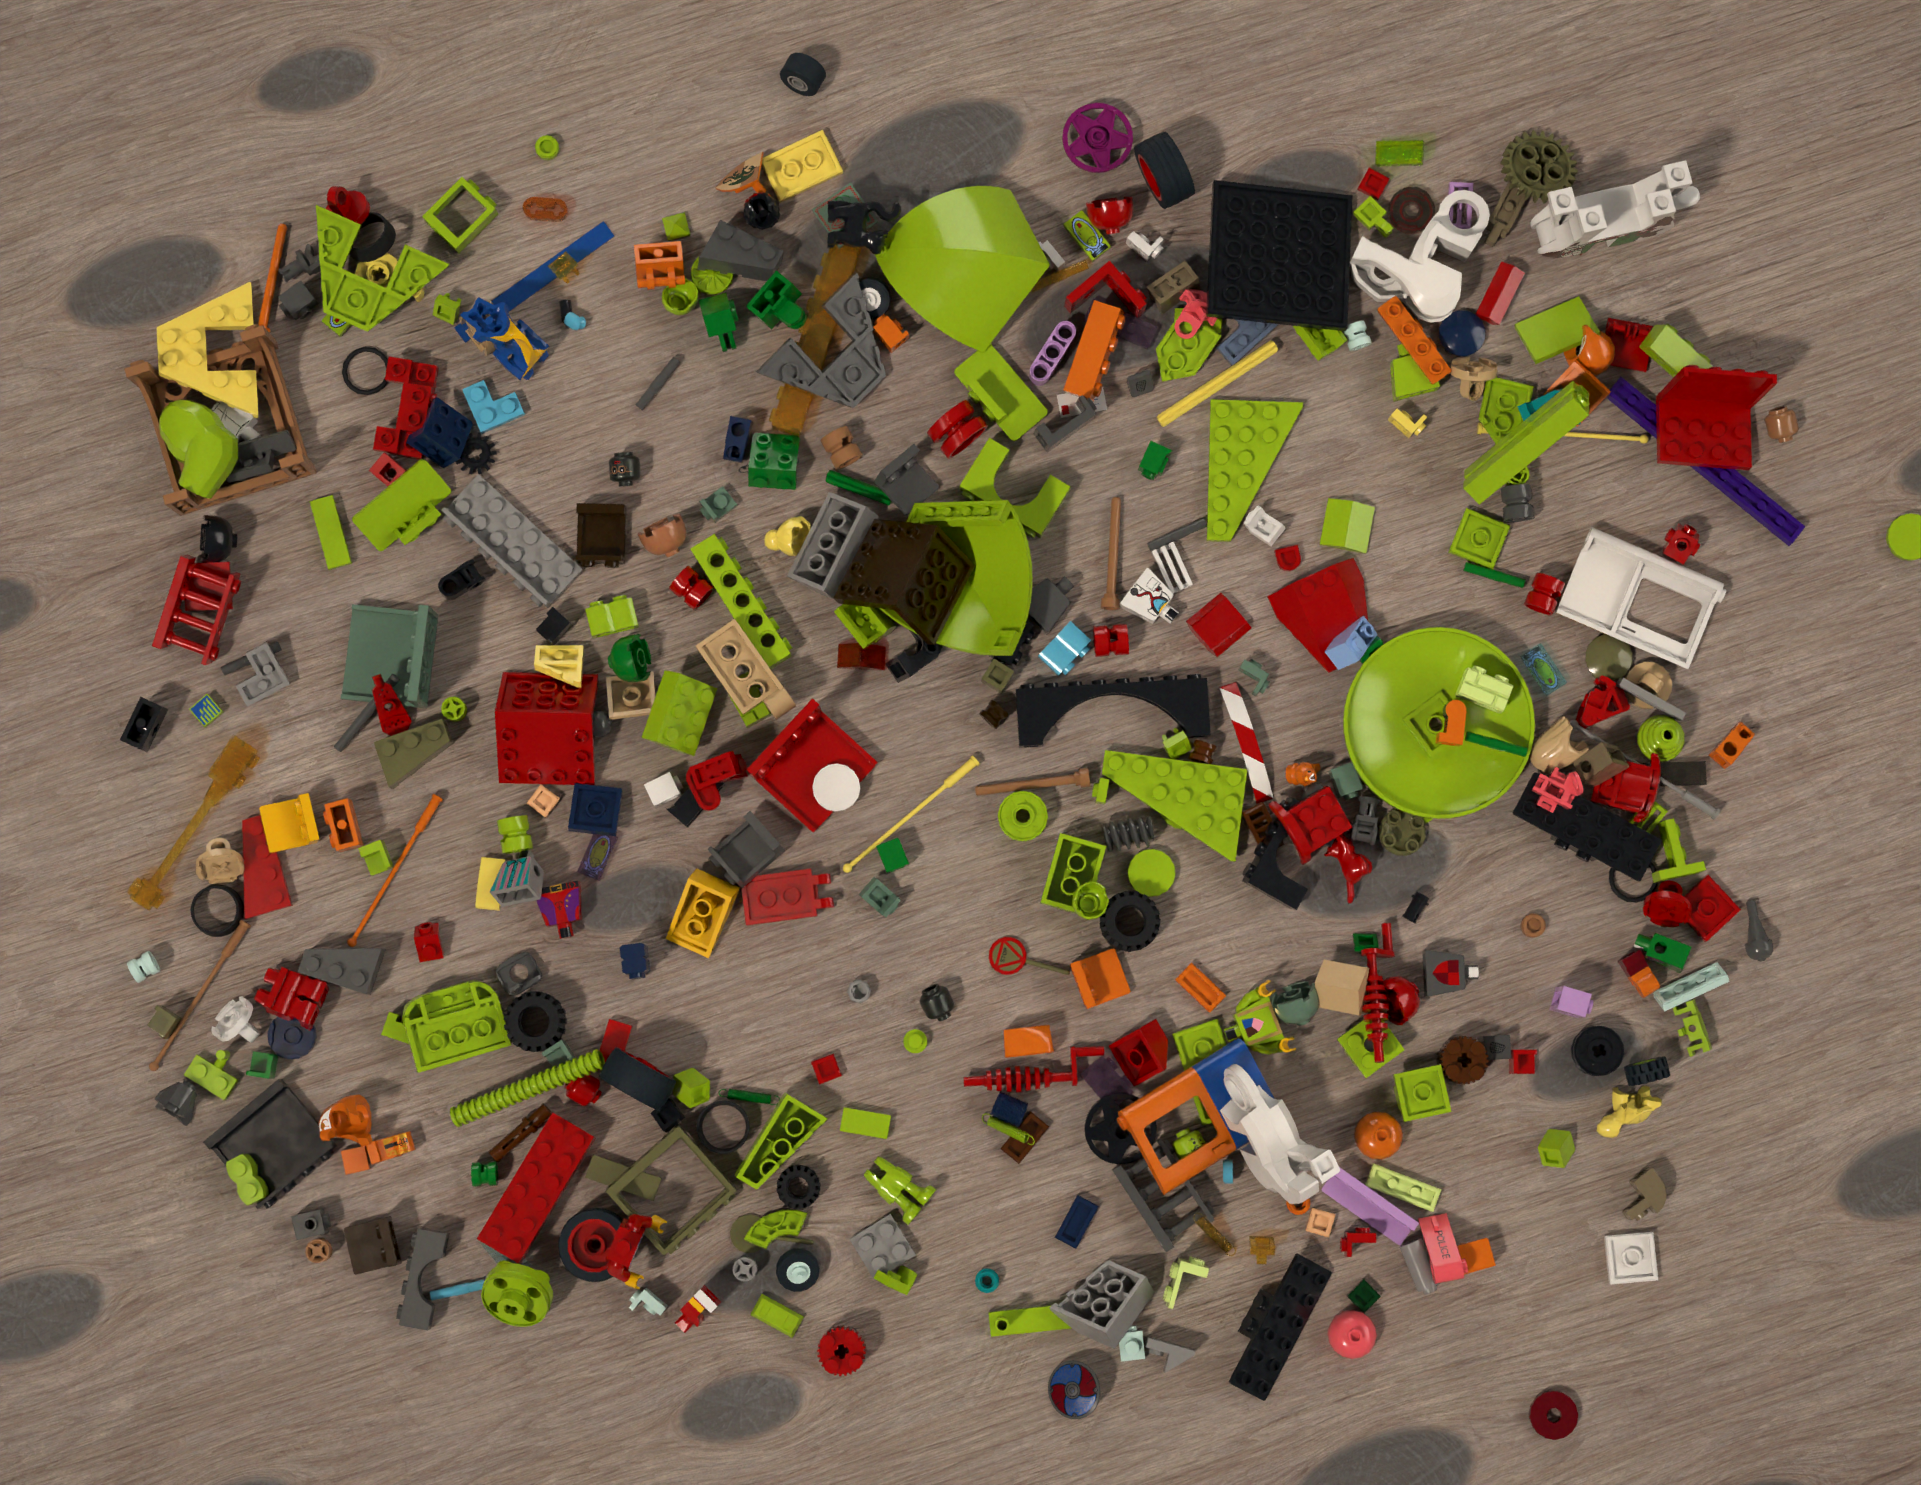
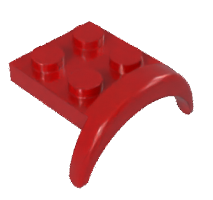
[1591,753,1661,822]
[1269,786,1352,865]

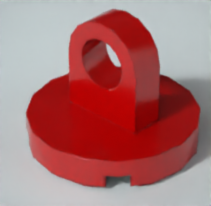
[325,186,370,224]
[1643,880,1692,927]

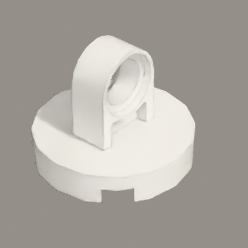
[211,996,260,1043]

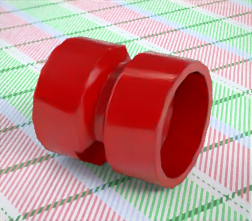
[669,566,714,611]
[1524,573,1565,615]
[1093,624,1129,657]

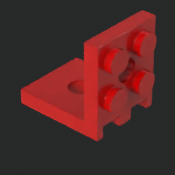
[1064,260,1147,319]

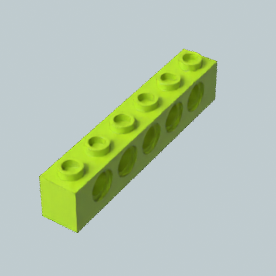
[690,534,793,670]

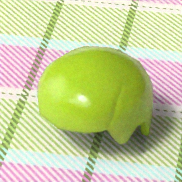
[661,278,698,315]
[1072,881,1109,920]

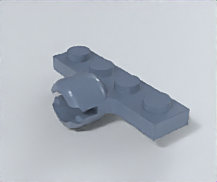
[1216,320,1278,366]

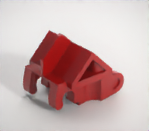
[1575,675,1630,729]

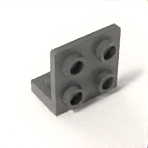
[874,444,939,515]

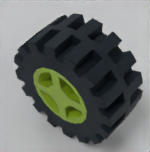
[1624,1056,1671,1086]

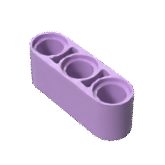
[1029,321,1076,386]

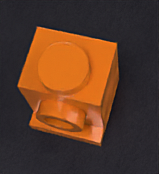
[873,314,910,353]

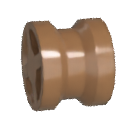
[305,1238,333,1263]

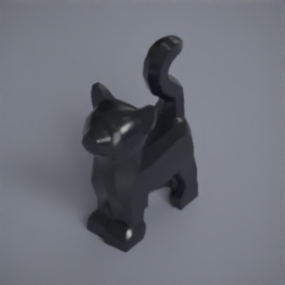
[827,201,901,255]

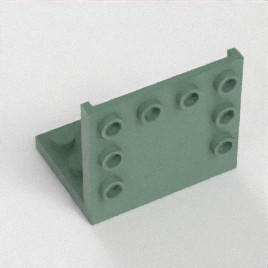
[340,604,439,709]

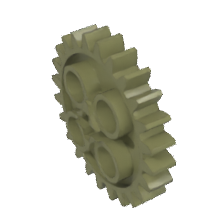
[1500,130,1578,204]

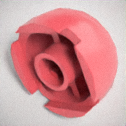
[1327,1310,1377,1359]

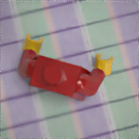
[606,1214,667,1289]

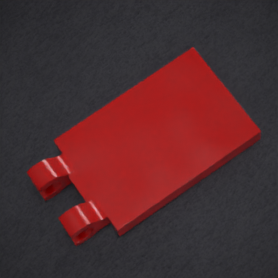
[741,868,834,926]

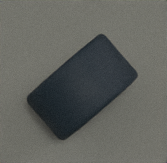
[780,53,826,96]

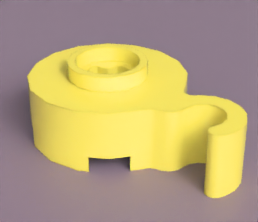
[355,253,425,302]

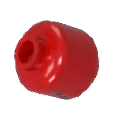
[564,1074,602,1106]

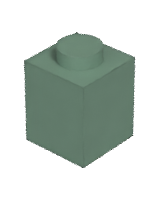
[1328,762,1363,801]

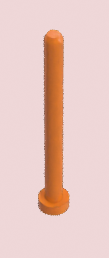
[258,223,287,333]

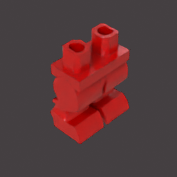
[254,967,330,1031]

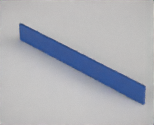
[454,221,615,343]

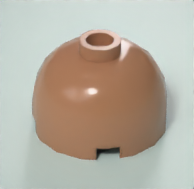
[638,514,686,557]

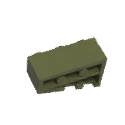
[374,719,453,789]

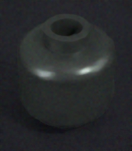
[919,984,955,1021]

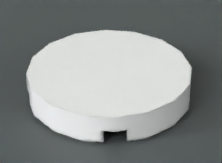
[812,764,860,812]

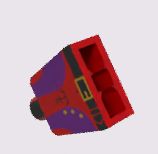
[536,881,582,939]

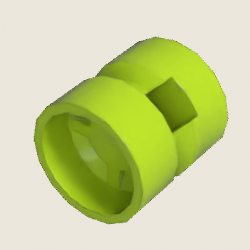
[497,815,533,854]

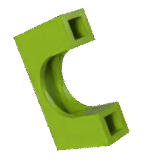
[959,438,1070,538]

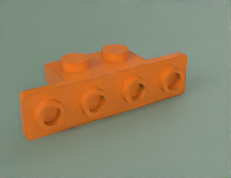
[1377,296,1451,385]

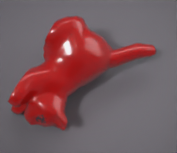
[1324,834,1372,904]

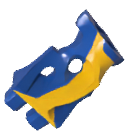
[460,297,549,381]

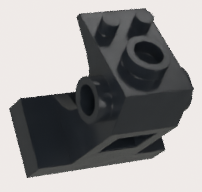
[885,630,943,683]

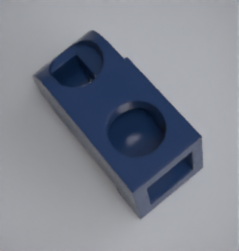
[723,416,753,463]

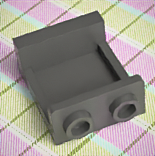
[1033,395,1097,453]
[708,811,785,888]

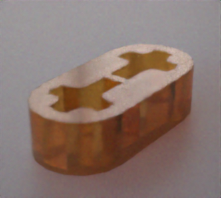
[523,197,568,222]

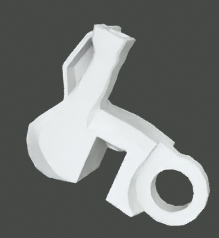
[1350,190,1490,323]
[1220,1064,1340,1204]

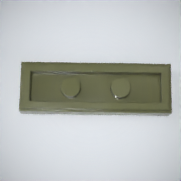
[585,1154,662,1201]

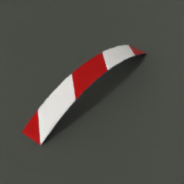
[1219,682,1274,804]

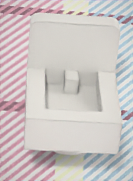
[1244,506,1286,546]

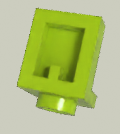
[874,1265,917,1295]

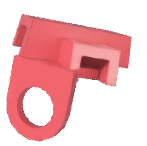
[1174,288,1217,339]
[1532,767,1583,813]

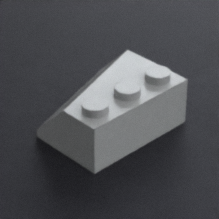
[1049,1260,1155,1349]

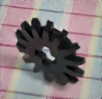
[456,433,497,475]

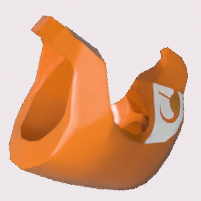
[1564,325,1615,376]
[319,1094,372,1147]

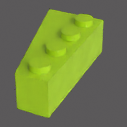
[734,1092,828,1190]

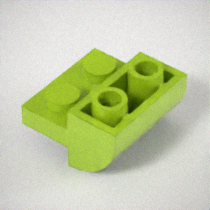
[834,604,896,649]

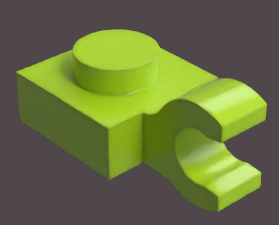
[1353,196,1394,238]

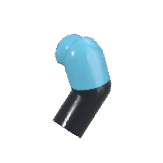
[559,300,586,330]

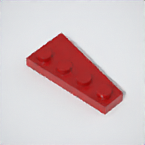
[242,815,293,919]

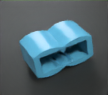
[1038,621,1091,676]

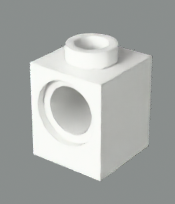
[644,772,683,808]

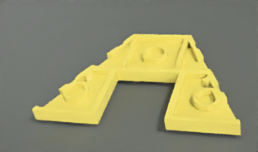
[157,282,258,418]

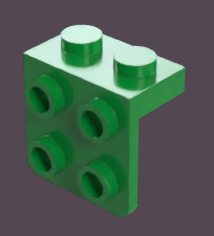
[748,433,800,490]

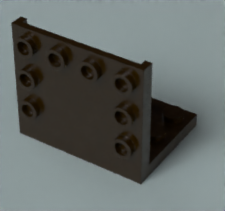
[833,519,975,645]

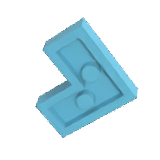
[462,380,525,434]

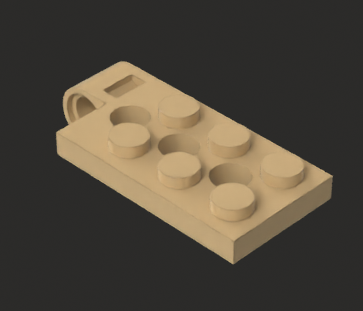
[696,619,796,720]

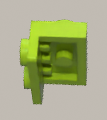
[1293,326,1347,361]

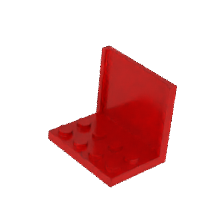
[1656,365,1777,470]
[495,672,599,785]
[746,698,878,833]

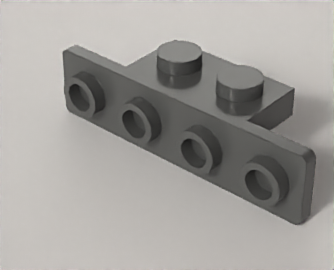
[227,430,296,483]

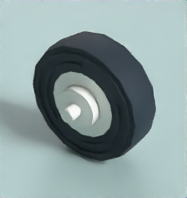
[859,277,892,320]

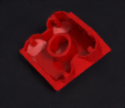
[1186,593,1252,657]

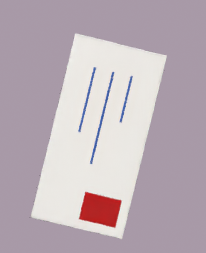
[1057,387,1107,418]

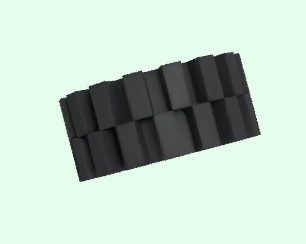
[777,1165,821,1209]

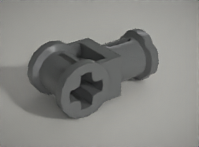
[1350,796,1380,846]

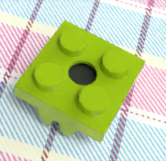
[1337,1019,1405,1078]

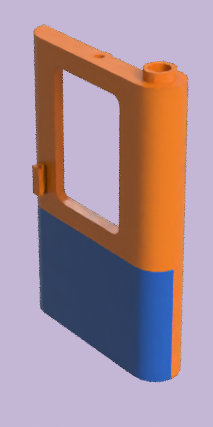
[1117,1038,1274,1195]

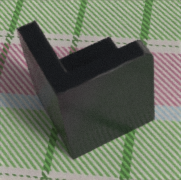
[536,607,573,645]

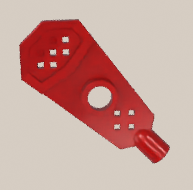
[372,674,412,736]

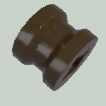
[979,700,1009,729]

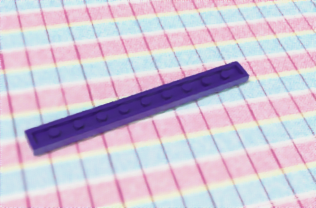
[1606,377,1805,546]

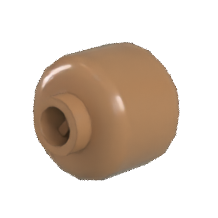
[1765,406,1799,443]

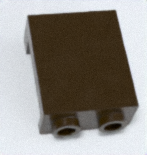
[575,503,626,568]

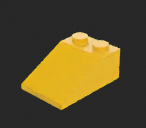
[666,868,740,958]

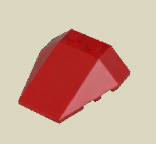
[1267,558,1368,673]

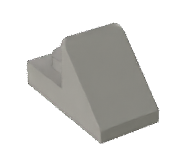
[1145,1336,1195,1373]

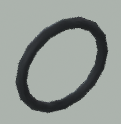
[342,347,388,395]
[1609,862,1658,903]

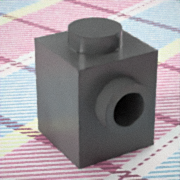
[278,280,319,320]
[291,1209,331,1240]

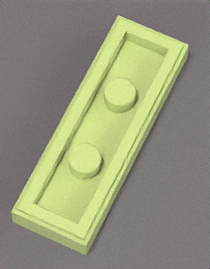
[1365,1163,1441,1212]

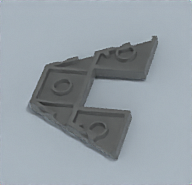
[756,273,886,408]

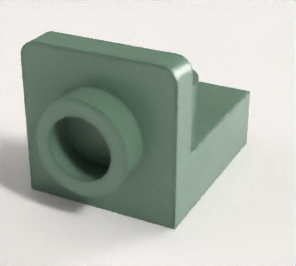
[699,486,738,523]

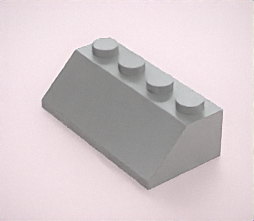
[787,492,879,599]

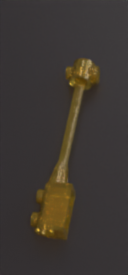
[127,734,260,911]

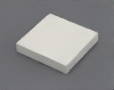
[1604,1231,1658,1285]

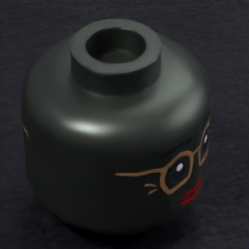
[609,452,641,487]

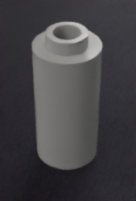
[1399,1238,1440,1295]

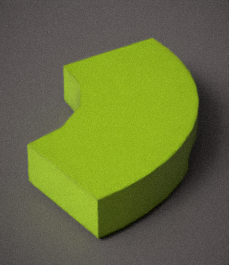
[744,1209,808,1249]

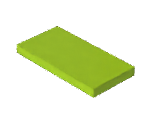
[1172,1019,1226,1126]

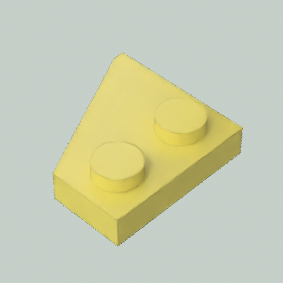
[534,645,584,687]

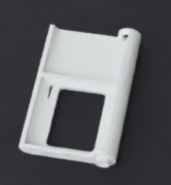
[1556,527,1726,669]

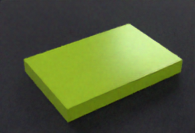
[1515,296,1600,364]

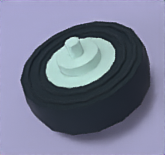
[776,1248,820,1292]

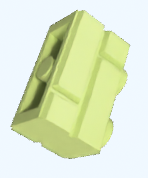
[1455,666,1513,714]

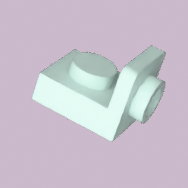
[629,1287,668,1315]
[1119,1325,1145,1362]

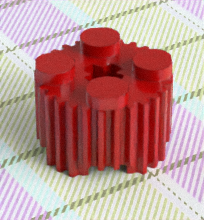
[817,1325,866,1376]

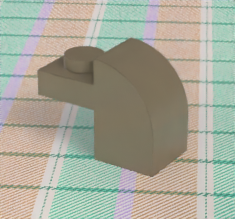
[1622,1167,1667,1221]

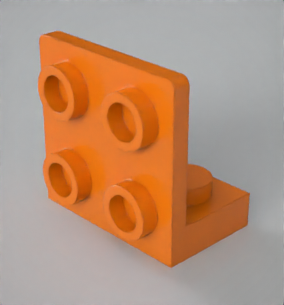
[1069,948,1131,1009]

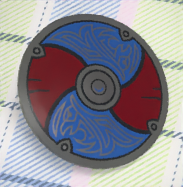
[1048,1360,1100,1419]

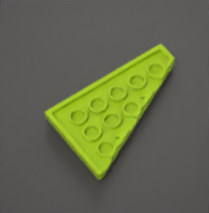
[1206,399,1303,542]
[1102,750,1247,862]

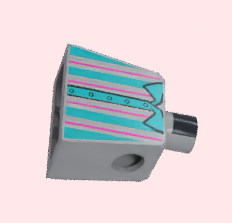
[490,850,544,907]

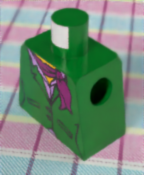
[1633,933,1691,973]

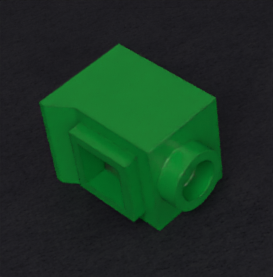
[1138,441,1172,480]

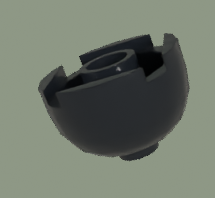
[200,515,237,563]

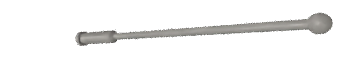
[1570,720,1721,820]

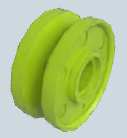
[998,791,1048,842]

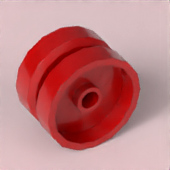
[927,400,988,459]

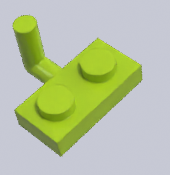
[184,1050,239,1100]

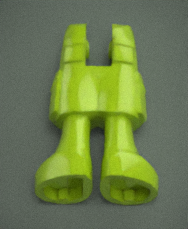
[863,1156,936,1225]

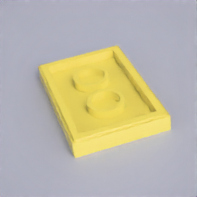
[762,130,843,203]

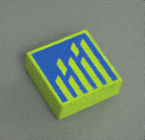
[189,694,224,728]

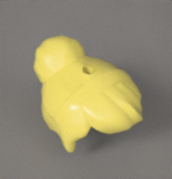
[764,516,811,556]

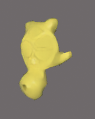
[1597,1085,1662,1138]

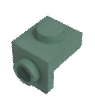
[1238,659,1270,697]
[858,877,901,918]

